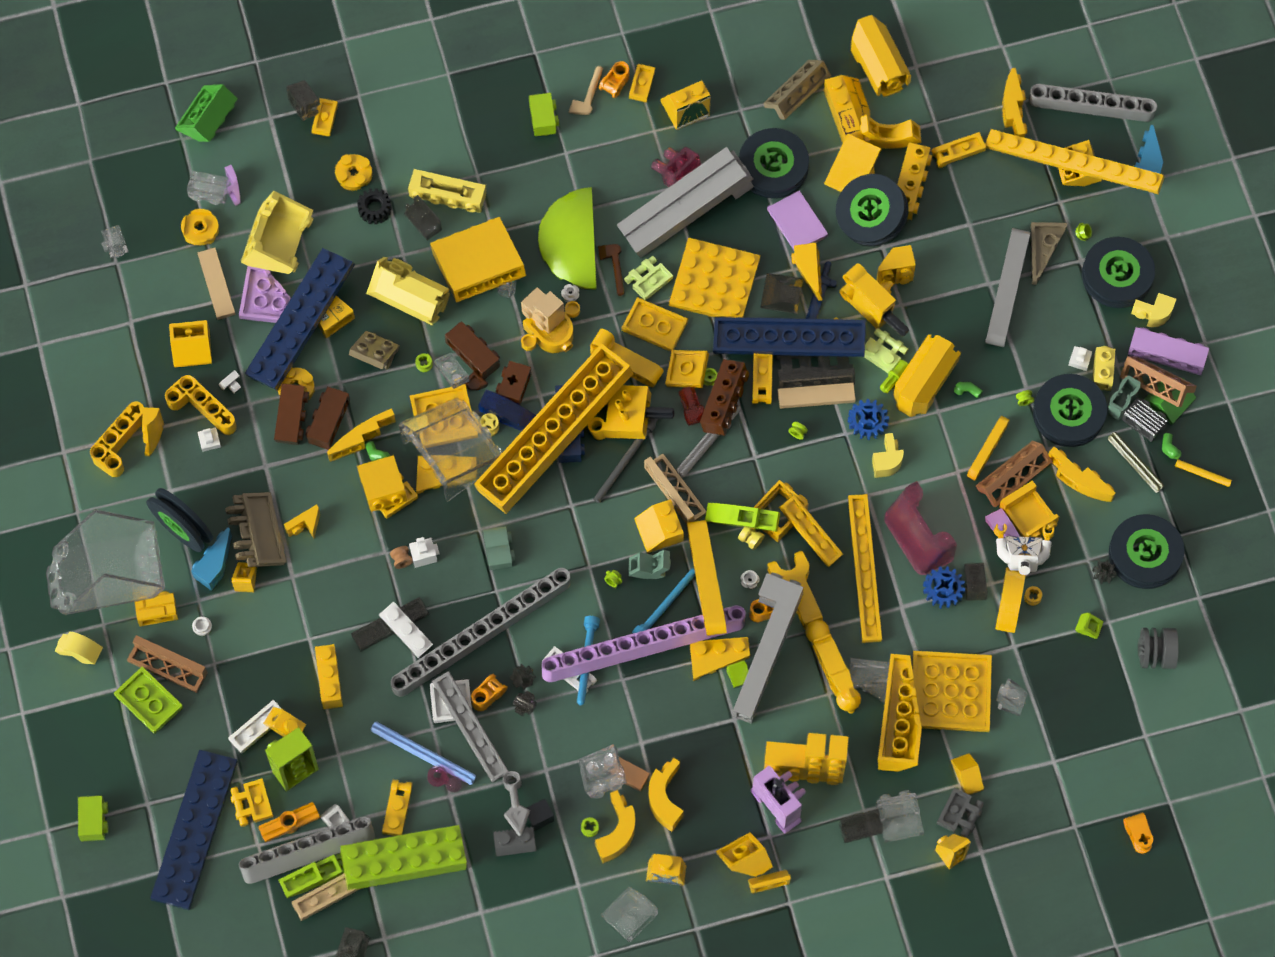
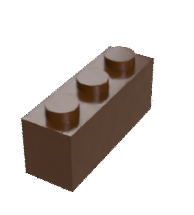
[445,321,500,380]
[274,383,309,445]
[305,386,350,450]

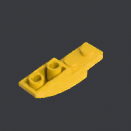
[1002,68,1027,138]
[1048,446,1116,502]

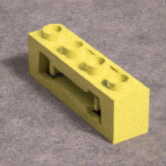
[408,169,486,213]

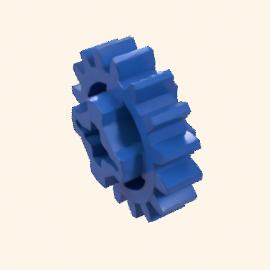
[847,399,889,440]
[923,566,965,608]

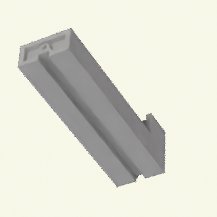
[617,147,754,259]
[733,572,803,724]

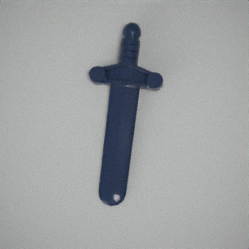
[806,261,837,319]

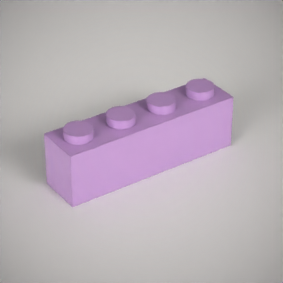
[1128,327,1209,376]

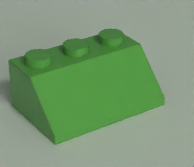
[175,84,238,142]

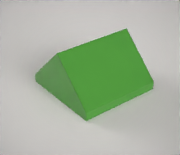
[1144,378,1196,425]

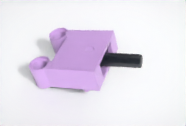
[750,765,806,834]

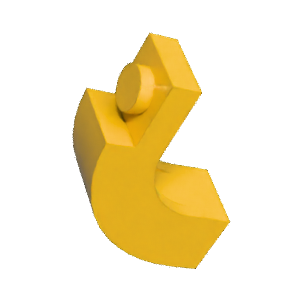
[860,115,922,149]
[995,567,1025,633]
[649,758,684,832]
[595,790,635,863]

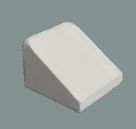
[320,804,350,828]

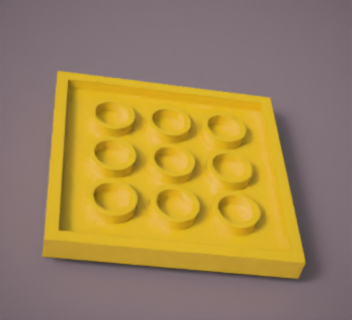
[669,238,760,318]
[912,651,992,732]

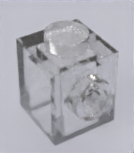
[101,225,128,258]

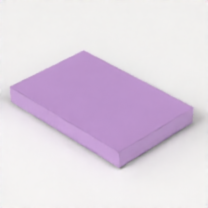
[767,191,828,250]

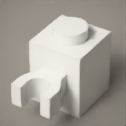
[409,537,440,568]

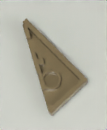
[1030,222,1067,285]

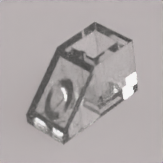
[996,679,1028,716]

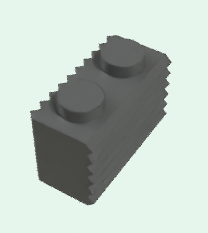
[1122,398,1168,442]
[493,827,536,856]

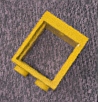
[753,480,809,542]

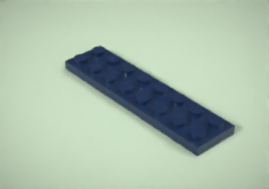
[245,248,355,391]
[713,317,866,357]
[150,750,238,910]

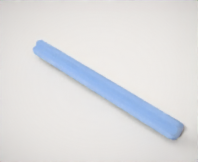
[371,722,476,785]

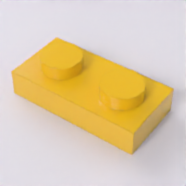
[629,64,655,102]
[312,98,338,137]

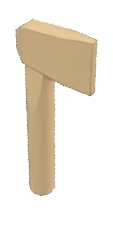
[569,66,603,115]

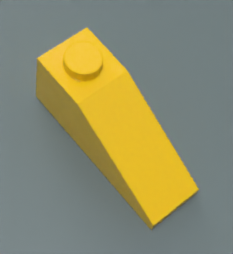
[791,243,822,301]
[935,834,971,869]

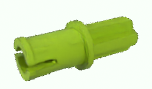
[880,360,908,393]

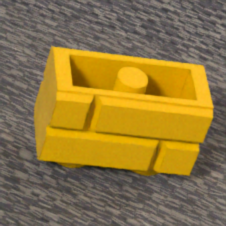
[134,591,178,626]

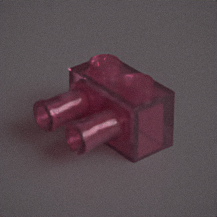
[651,147,701,187]

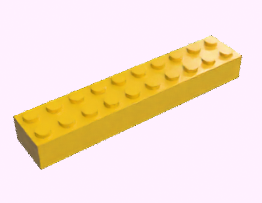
[474,344,633,514]

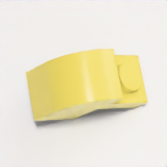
[1131,293,1176,327]
[872,433,904,478]
[55,631,103,665]

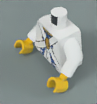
[994,523,1054,575]

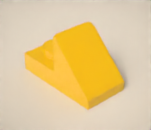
[284,504,320,538]

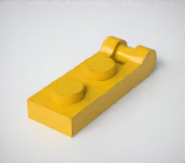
[931,132,986,168]
[752,354,773,404]
[382,779,413,836]

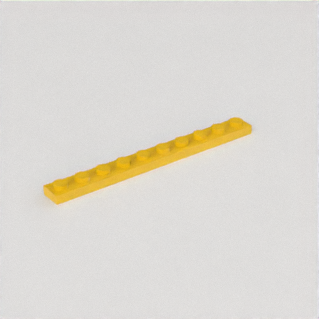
[985,129,1165,194]

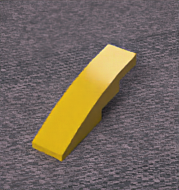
[327,408,396,462]

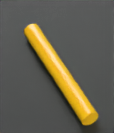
[1175,459,1232,487]

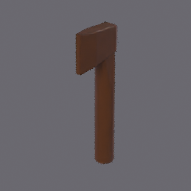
[598,244,625,296]

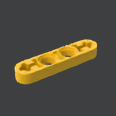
[967,415,1010,481]

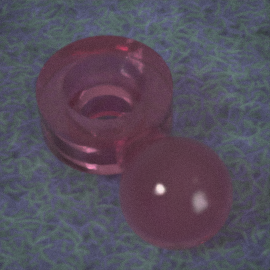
[427,766,462,793]

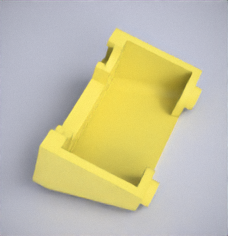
[241,191,313,274]

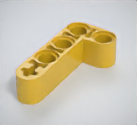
[590,329,664,388]
[165,375,237,435]
[90,401,144,477]

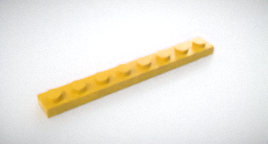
[848,494,882,643]

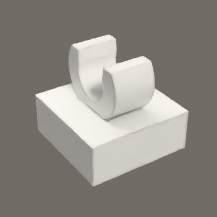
[1068,346,1092,371]
[218,370,241,393]
[198,428,221,452]

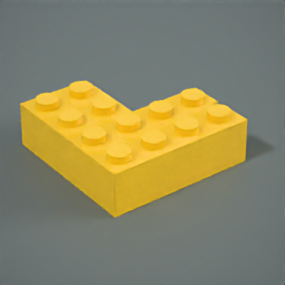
[764,733,848,785]

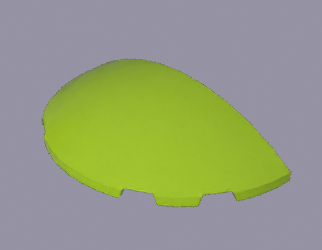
[538,187,596,289]

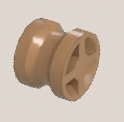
[390,546,413,569]

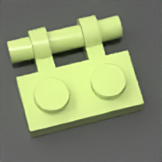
[624,256,673,300]
[864,328,909,373]

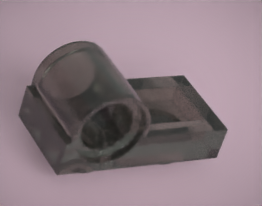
[964,563,987,601]

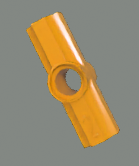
[258,802,320,843]

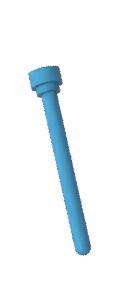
[632,568,696,633]
[577,616,600,705]

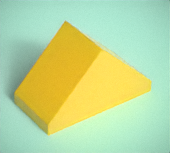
[232,562,257,593]
[951,753,984,795]

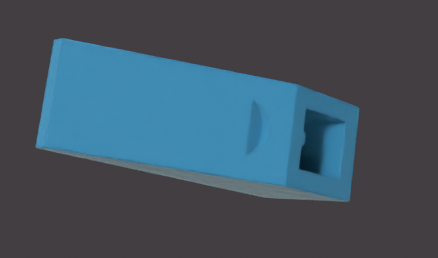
[1135,125,1163,174]
[191,528,232,591]

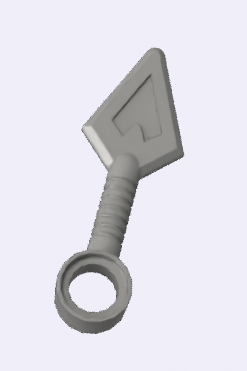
[503,771,530,836]

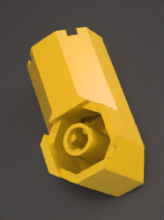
[851,15,911,97]
[893,335,961,417]

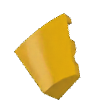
[142,407,164,456]

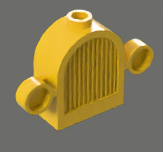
[521,301,580,353]

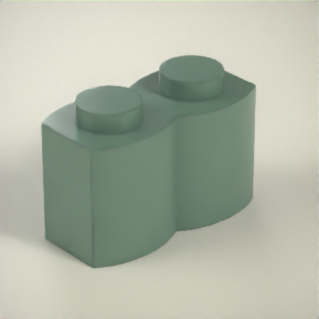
[1107,376,1141,420]
[483,526,515,570]

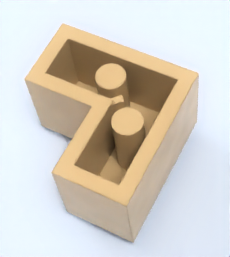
[521,287,565,333]

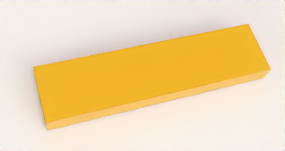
[779,495,843,567]

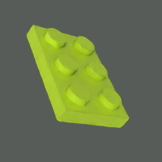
[114,667,184,734]

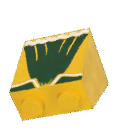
[660,81,710,130]

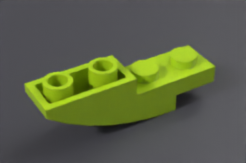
[705,503,780,532]

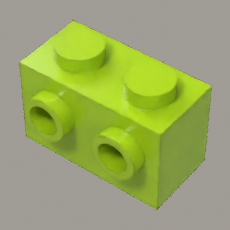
[529,93,559,137]
[78,796,108,841]

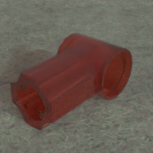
[679,386,704,426]

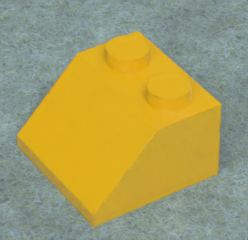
[634,499,684,553]

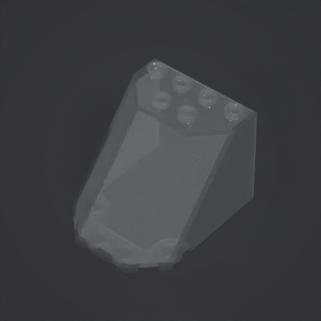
[399,397,503,502]
[46,509,165,615]

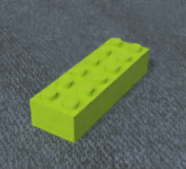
[340,825,467,890]

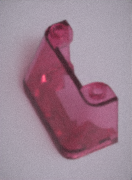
[884,481,957,575]

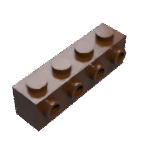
[700,359,749,436]

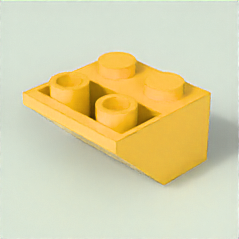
[1058,140,1102,186]
[876,245,916,284]
[169,320,212,368]

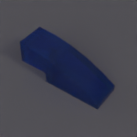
[478,389,536,431]

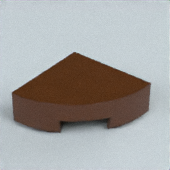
[461,371,488,391]

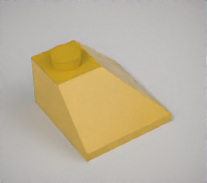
[716,832,773,877]

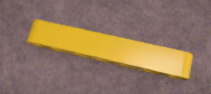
[687,520,727,636]

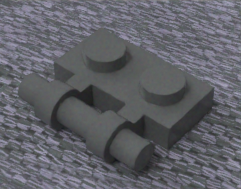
[937,788,984,838]

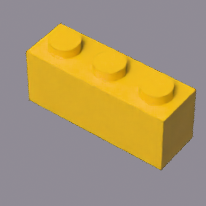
[315,644,343,709]

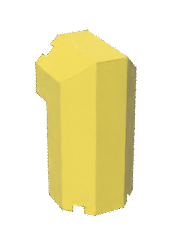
[366,257,450,325]

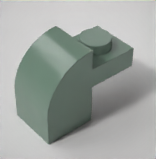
[629,550,671,579]

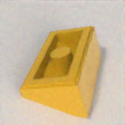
[748,870,791,893]

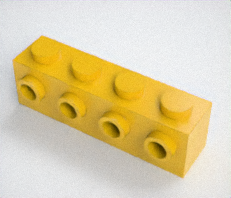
[897,142,932,220]

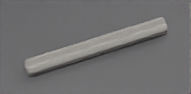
[677,405,741,477]

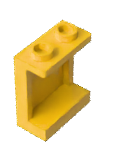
[357,455,407,512]
[999,480,1059,538]

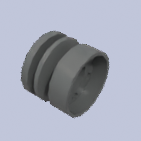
[1138,627,1178,669]

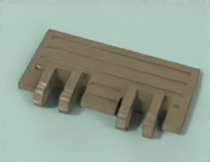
[225,492,286,567]

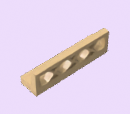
[644,454,706,524]

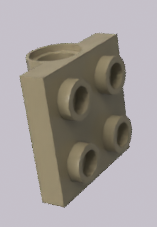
[349,331,400,370]

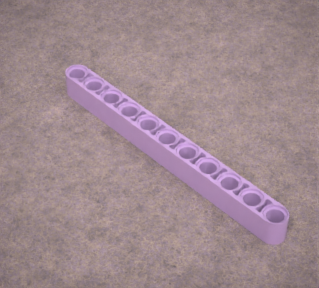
[542,605,746,682]

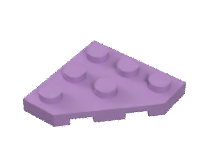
[239,266,291,323]

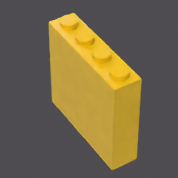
[430,217,526,303]

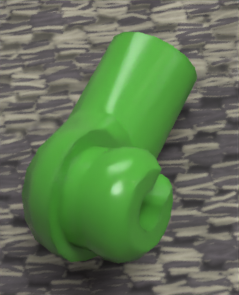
[954,382,983,398]
[1162,433,1181,460]
[365,441,390,461]

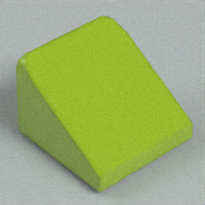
[1075,613,1104,639]
[726,660,749,688]

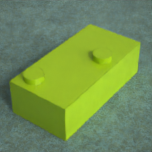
[265,727,319,792]

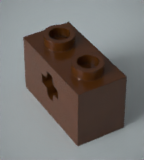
[496,361,532,408]

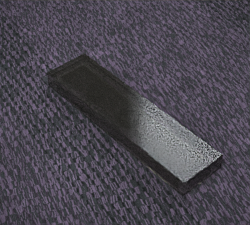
[351,597,429,652]

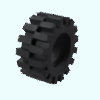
[357,188,392,224]

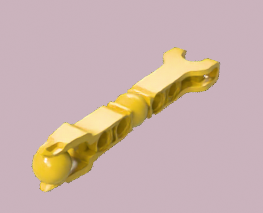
[767,551,861,714]

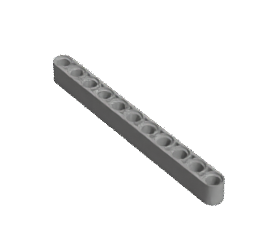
[391,568,570,697]

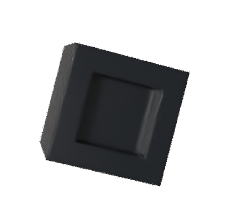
[527,799,555,831]

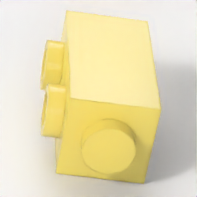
[1093,346,1115,391]

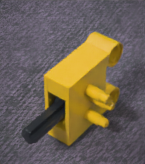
[839,263,909,337]
[588,385,675,440]

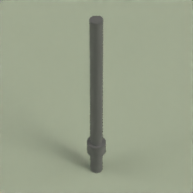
[593,418,659,503]

